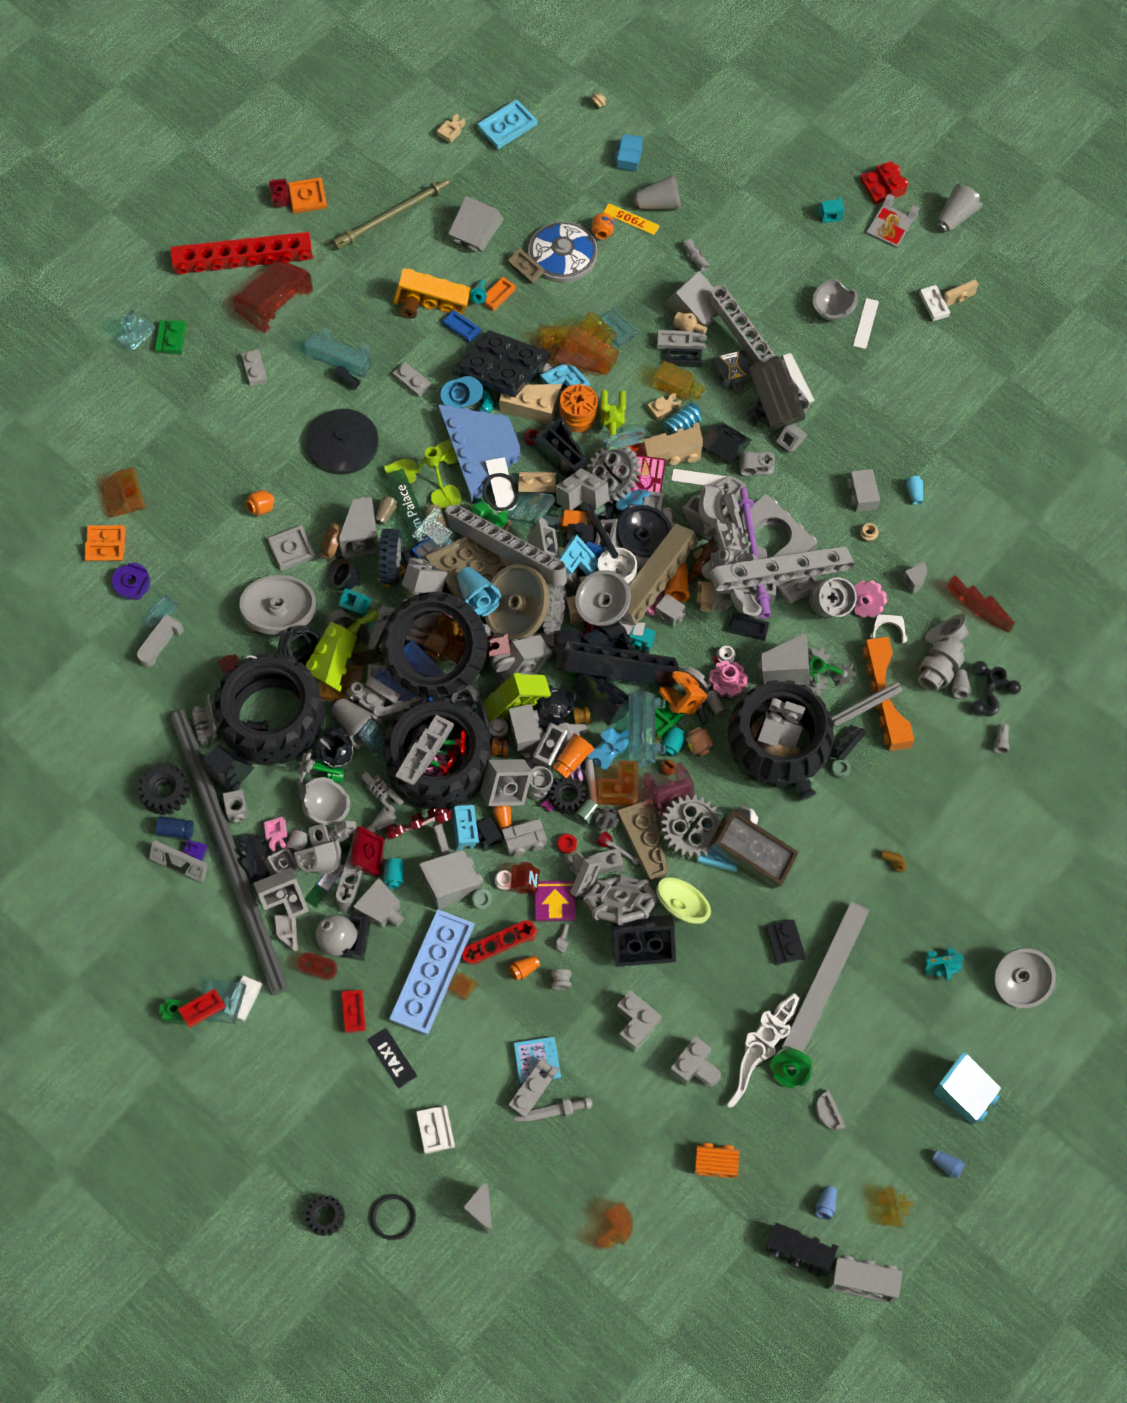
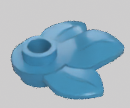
[616,489,650,511]

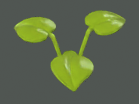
[385,439,461,510]

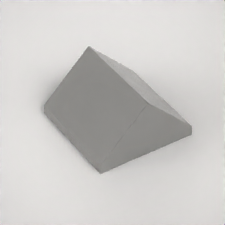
[464,1183,492,1234]

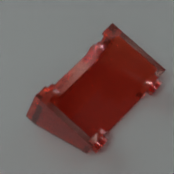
[233,260,313,334]

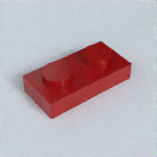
[178,988,226,1028]
[342,989,366,1034]

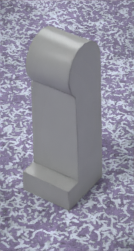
[137,614,184,667]

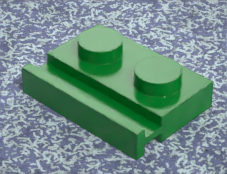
[155,319,187,355]

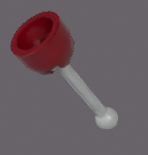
[596,830,640,865]

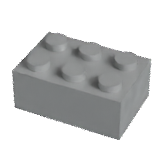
[828,1255,903,1303]

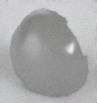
[813,279,858,321]
[302,777,350,826]

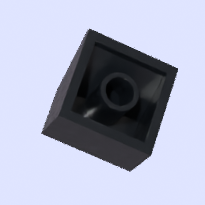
[702,421,752,463]

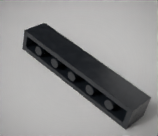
[561,640,679,687]

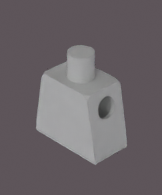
[353,878,404,928]

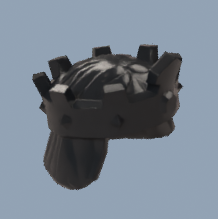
[533,685,576,728]

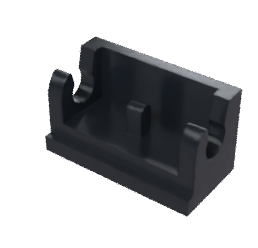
[342,915,371,961]

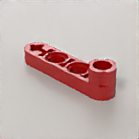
[462,920,538,965]

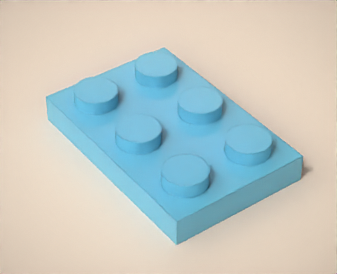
[477,99,537,149]

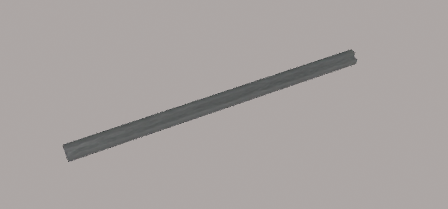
[170,710,289,996]

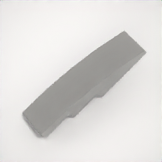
[395,715,454,786]

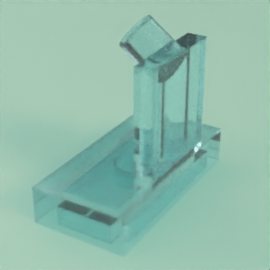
[118,310,156,352]
[412,507,453,547]

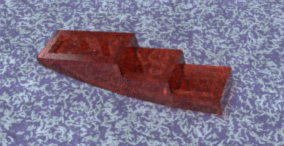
[947,575,1015,633]

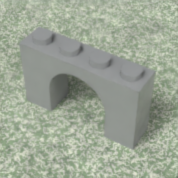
[739,494,818,557]

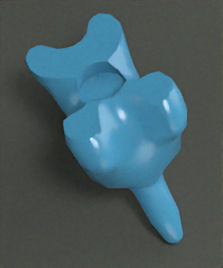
[588,727,629,770]

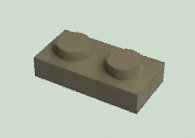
[508,248,545,284]

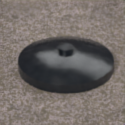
[306,409,379,475]

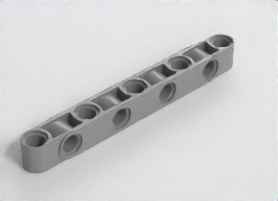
[709,547,855,591]

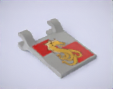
[867,194,919,248]

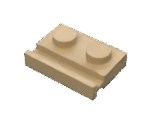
[519,472,556,492]

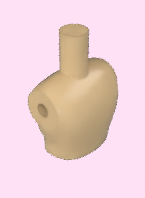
[674,312,707,334]

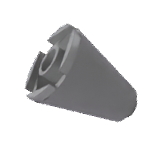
[634,174,682,209]
[937,183,983,232]
[332,699,383,749]

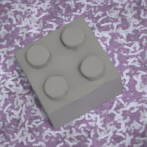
[264,847,300,875]

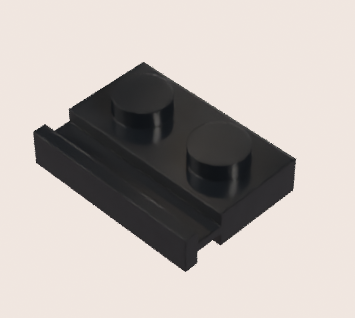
[766,919,806,966]

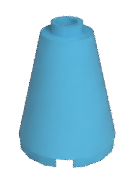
[457,567,501,617]

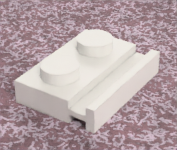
[417,1105,455,1154]

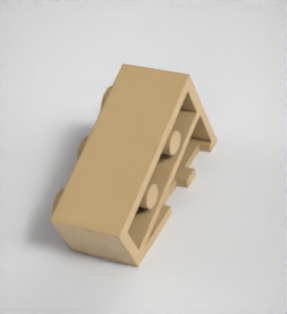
[499,384,562,425]
[643,423,703,465]

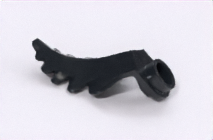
[239,833,273,883]

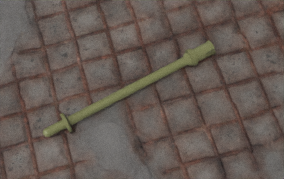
[333,179,450,250]

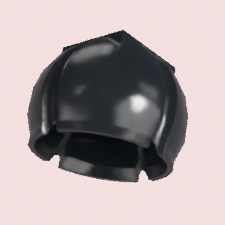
[278,625,320,666]

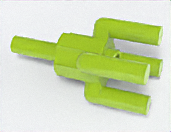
[600,390,626,442]

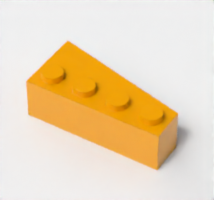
[393,268,471,314]

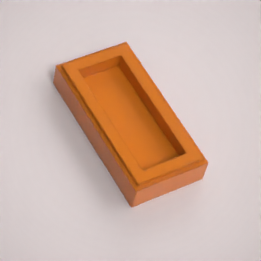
[482,277,516,311]

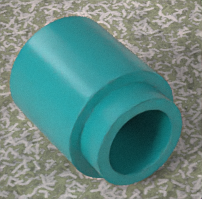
[660,727,685,757]
[383,858,404,889]

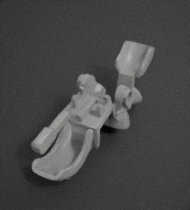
[698,484,762,616]

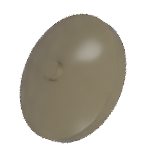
[485,564,549,641]

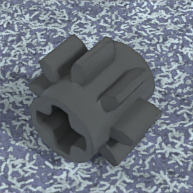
[593,806,619,831]

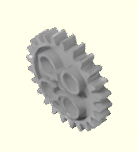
[587,445,641,503]
[543,583,566,636]
[660,795,722,859]

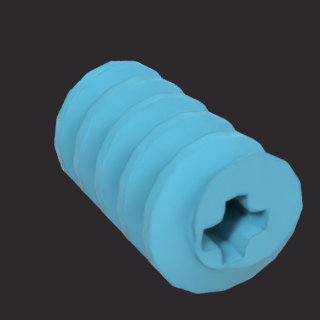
[662,402,701,435]

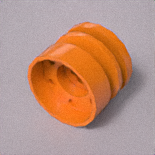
[560,384,598,433]

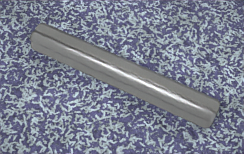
[832,682,902,726]

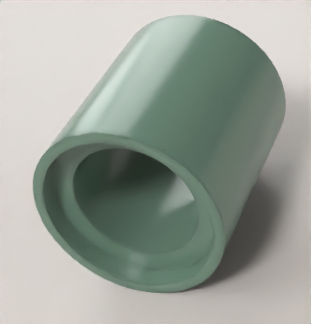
[574,799,600,825]

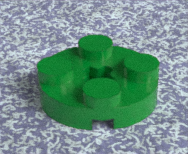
[770,1046,813,1088]

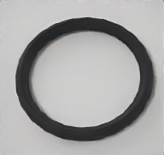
[482,473,519,511]
[477,700,491,740]
[371,1195,416,1240]

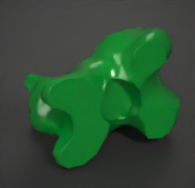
[471,497,508,528]

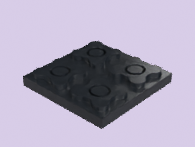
[452,330,550,398]

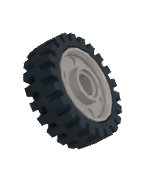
[379,529,402,584]

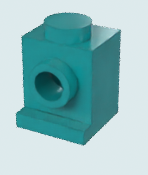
[817,196,845,223]
[338,588,371,616]
[628,625,656,654]

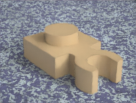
[437,114,465,143]
[648,393,681,421]

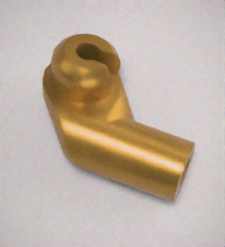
[881,849,907,873]

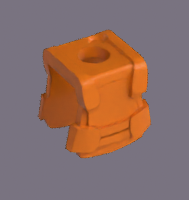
[659,671,707,715]

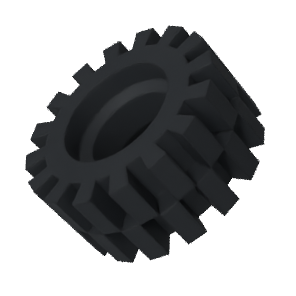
[550,776,586,815]
[305,1195,345,1237]

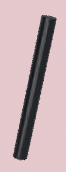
[585,504,619,559]

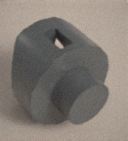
[325,609,354,629]
[451,685,480,710]

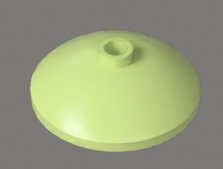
[656,878,711,924]

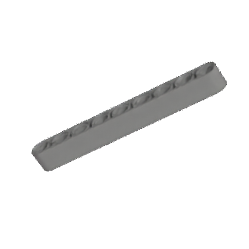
[710,285,810,418]
[445,505,567,586]
[781,901,870,1052]

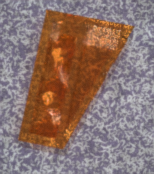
[553,325,619,375]

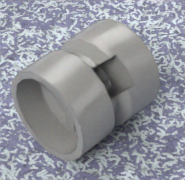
[527,766,553,800]

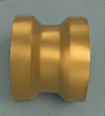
[573,706,591,725]

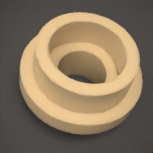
[591,92,606,108]
[860,523,879,541]

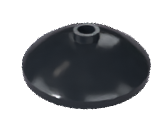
[617,505,672,557]

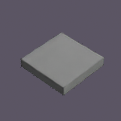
[267,525,316,571]

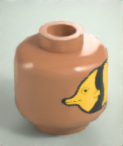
[685,727,714,757]

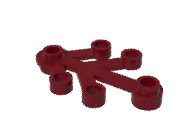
[385,807,452,840]

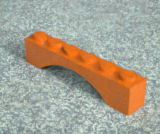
[862,637,915,751]

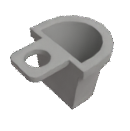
[294,824,342,874]

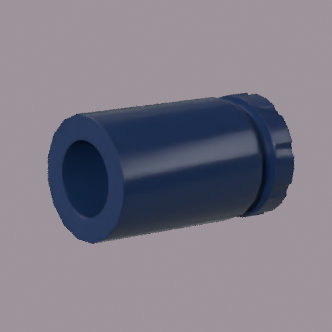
[156,816,194,840]

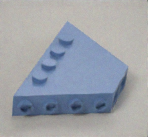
[438,404,520,503]

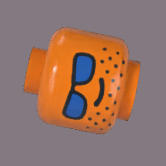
[591,213,614,240]

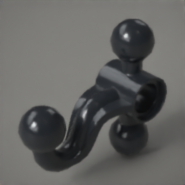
[970,661,1021,717]

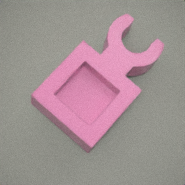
[264,817,287,853]

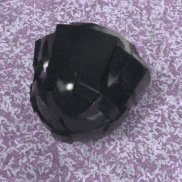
[313,727,353,767]

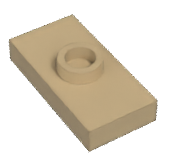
[944,279,979,307]

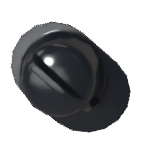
[327,556,360,590]

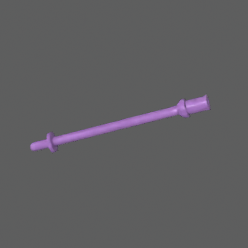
[738,487,771,619]

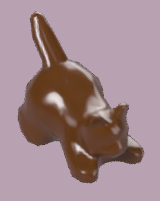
[688,538,719,584]

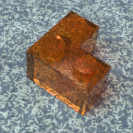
[598,760,638,806]

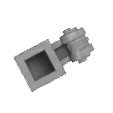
[346,681,387,715]

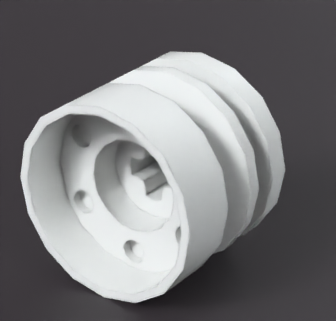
[598,547,637,585]

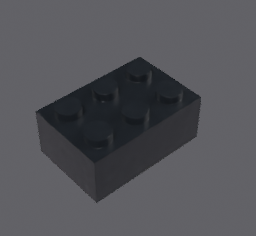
[611,915,676,967]

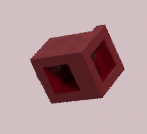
[269,178,290,208]

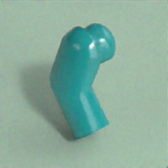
[479,390,494,413]

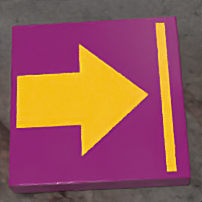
[535,881,576,922]

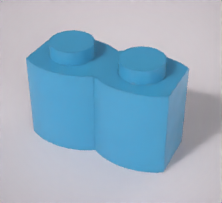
[614,134,643,171]

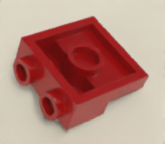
[860,161,908,205]

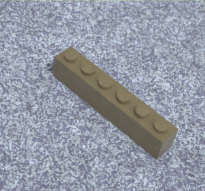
[621,524,698,626]

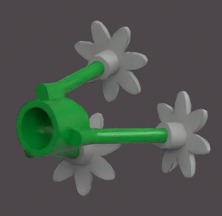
[805,647,856,696]
[297,749,344,800]

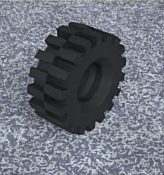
[138,763,190,815]

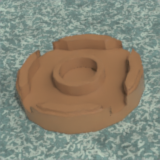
[320,523,341,560]

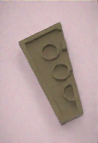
[616,799,668,882]

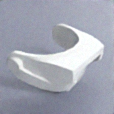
[870,614,907,644]

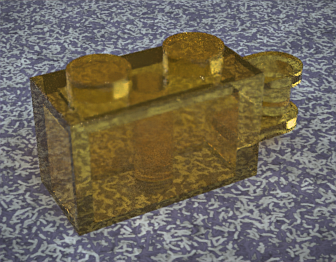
[653,361,706,401]

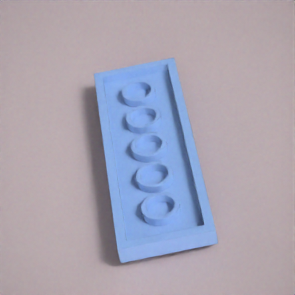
[390,909,475,1036]

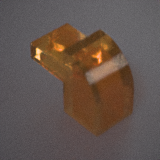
[596,1201,633,1250]

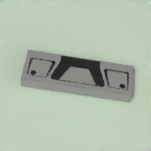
[149,840,208,882]

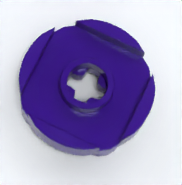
[112,563,151,600]

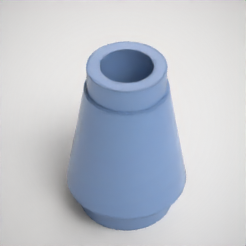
[932,1150,965,1179]
[814,1186,837,1220]

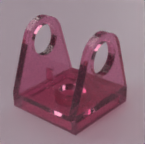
[644,762,695,818]

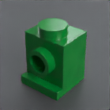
[159,998,190,1025]

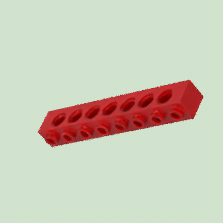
[171,232,313,274]

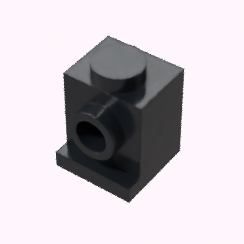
[476,817,502,851]

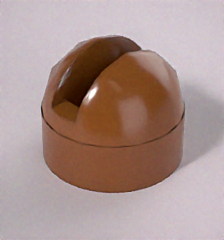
[660,759,676,776]

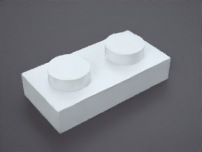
[919,285,950,321]
[225,976,262,1022]

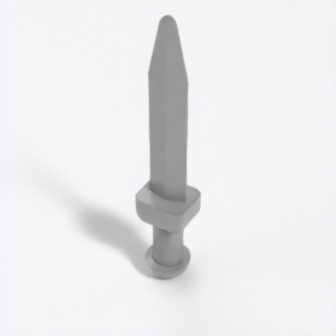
[513,1097,593,1121]

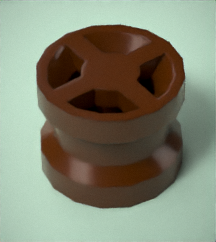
[400,297,420,319]
[491,737,509,757]

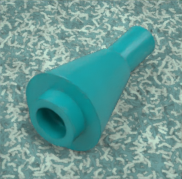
[469,279,487,304]

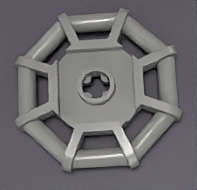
[583,874,659,925]

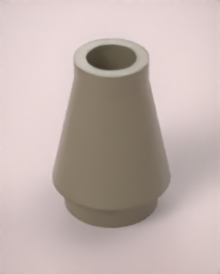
[375,496,397,525]

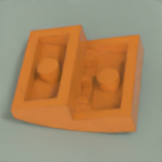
[85,525,126,561]

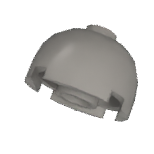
[315,914,357,956]

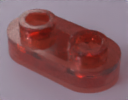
[298,952,338,980]

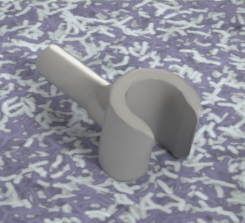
[556,924,569,953]

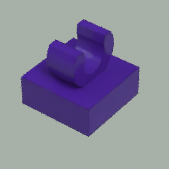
[183,840,208,861]

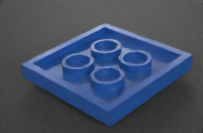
[374,640,445,703]

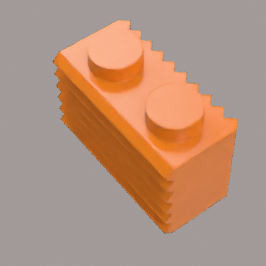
[694,1143,739,1179]

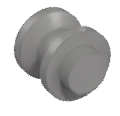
[489,718,508,740]

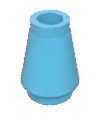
[905,476,924,505]

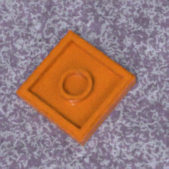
[288,177,327,214]

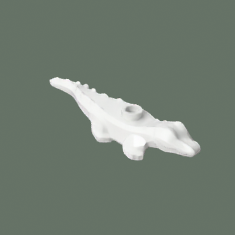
[727,994,799,1108]

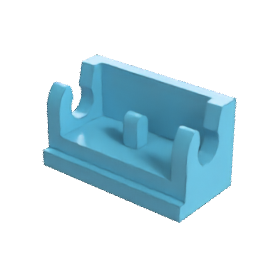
[451,805,479,851]

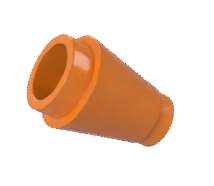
[492,806,512,833]
[509,955,540,981]

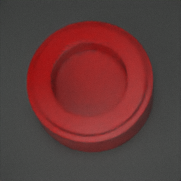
[557,834,577,855]

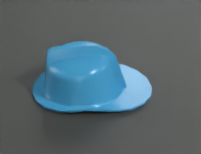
[441,376,483,408]

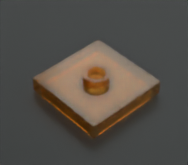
[320,664,364,703]

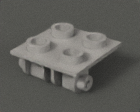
[192,694,219,746]

